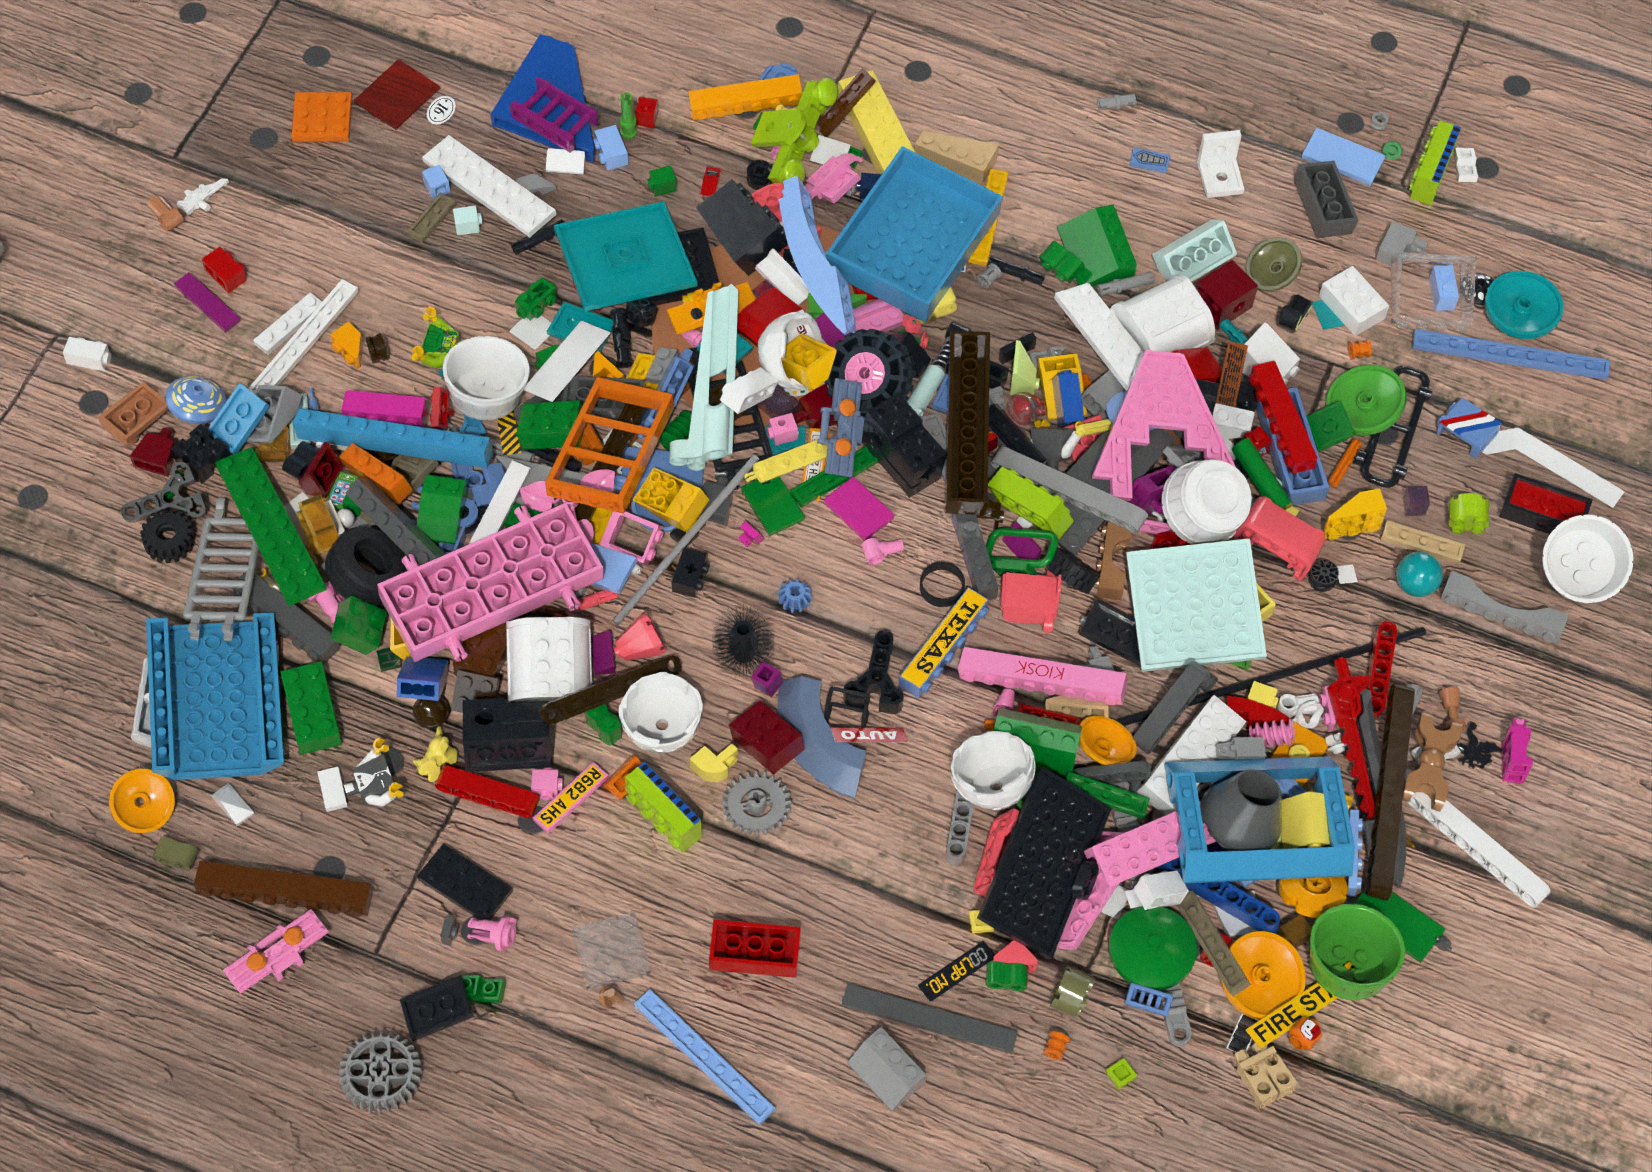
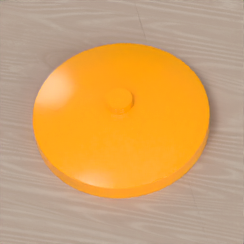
[1221,931,1306,1020]

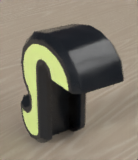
[1278,294,1313,333]

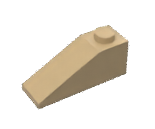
[1045,695,1111,720]

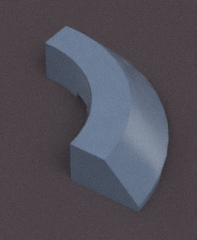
[777,676,866,799]

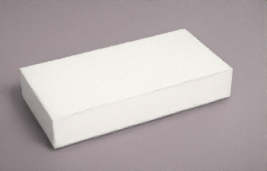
[317,767,348,812]

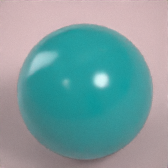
[1396,552,1443,598]

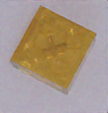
[297,494,338,555]

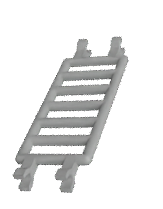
[183,498,259,641]

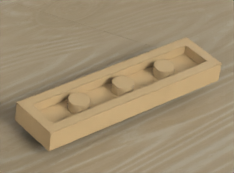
[1381,520,1466,565]

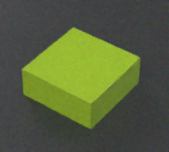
[1105,1058,1137,1090]

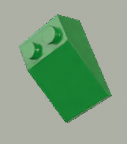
[417,475,468,545]

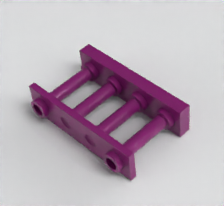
[510,77,598,153]

